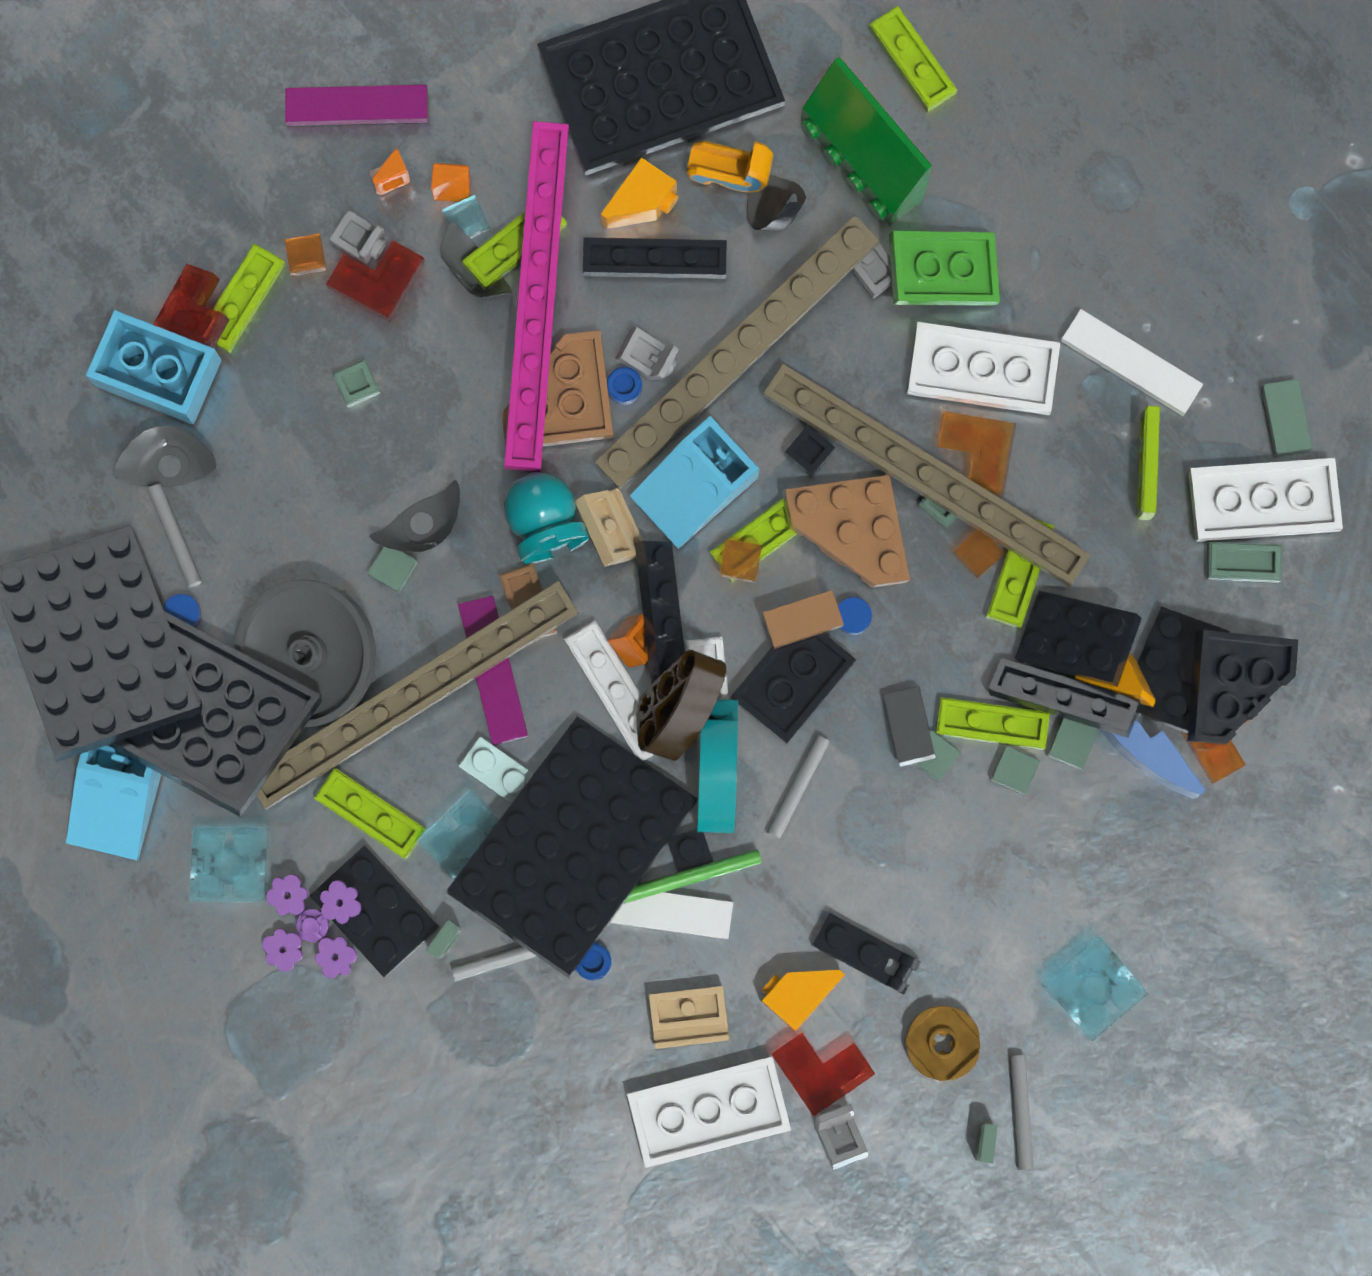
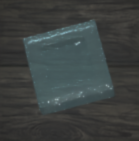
[443,195,490,239]

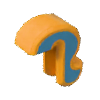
[686,141,774,193]

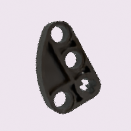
[636,650,727,761]

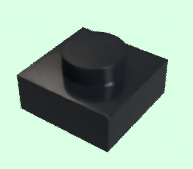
[784,425,835,478]
[668,828,714,872]

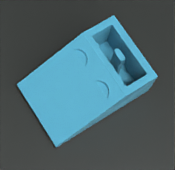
[630,416,759,549]
[66,745,161,861]

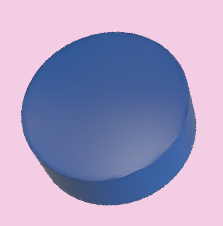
[607,367,642,405]
[163,594,201,627]
[838,597,872,635]
[576,943,611,981]

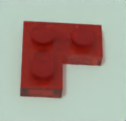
[326,240,425,322]
[153,264,230,348]
[771,1033,875,1117]

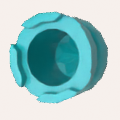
[504,472,589,564]

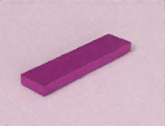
[285,85,428,126]
[458,595,528,746]

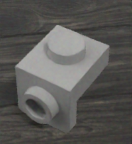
[329,210,387,265]
[615,327,679,380]
[816,1104,868,1170]

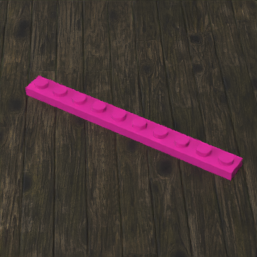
[504,121,569,472]

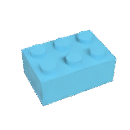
[85,310,222,425]

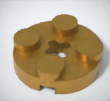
[905,1006,981,1081]

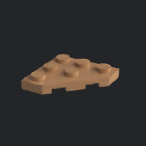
[501,330,614,447]
[782,475,910,588]

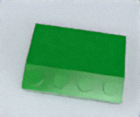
[800,56,932,226]

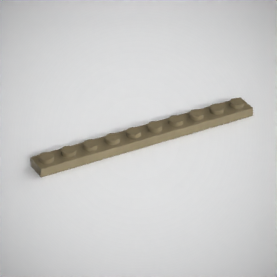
[595,215,880,490]
[763,364,1091,587]
[257,581,579,809]

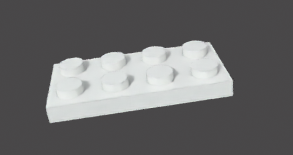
[907,322,1060,415]
[1188,458,1343,542]
[627,1056,791,1168]

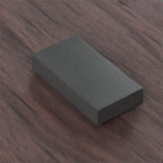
[884,686,936,767]

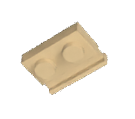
[575,488,643,567]
[649,986,729,1049]

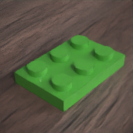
[889,231,1000,306]

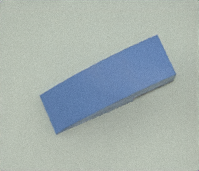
[1100,719,1206,799]

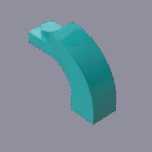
[697,699,738,833]

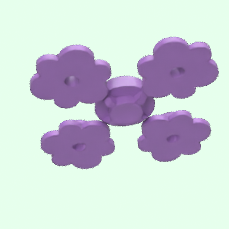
[262,874,361,978]

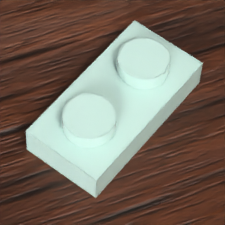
[459,737,533,804]

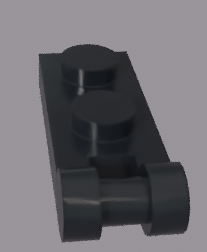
[812,913,921,995]

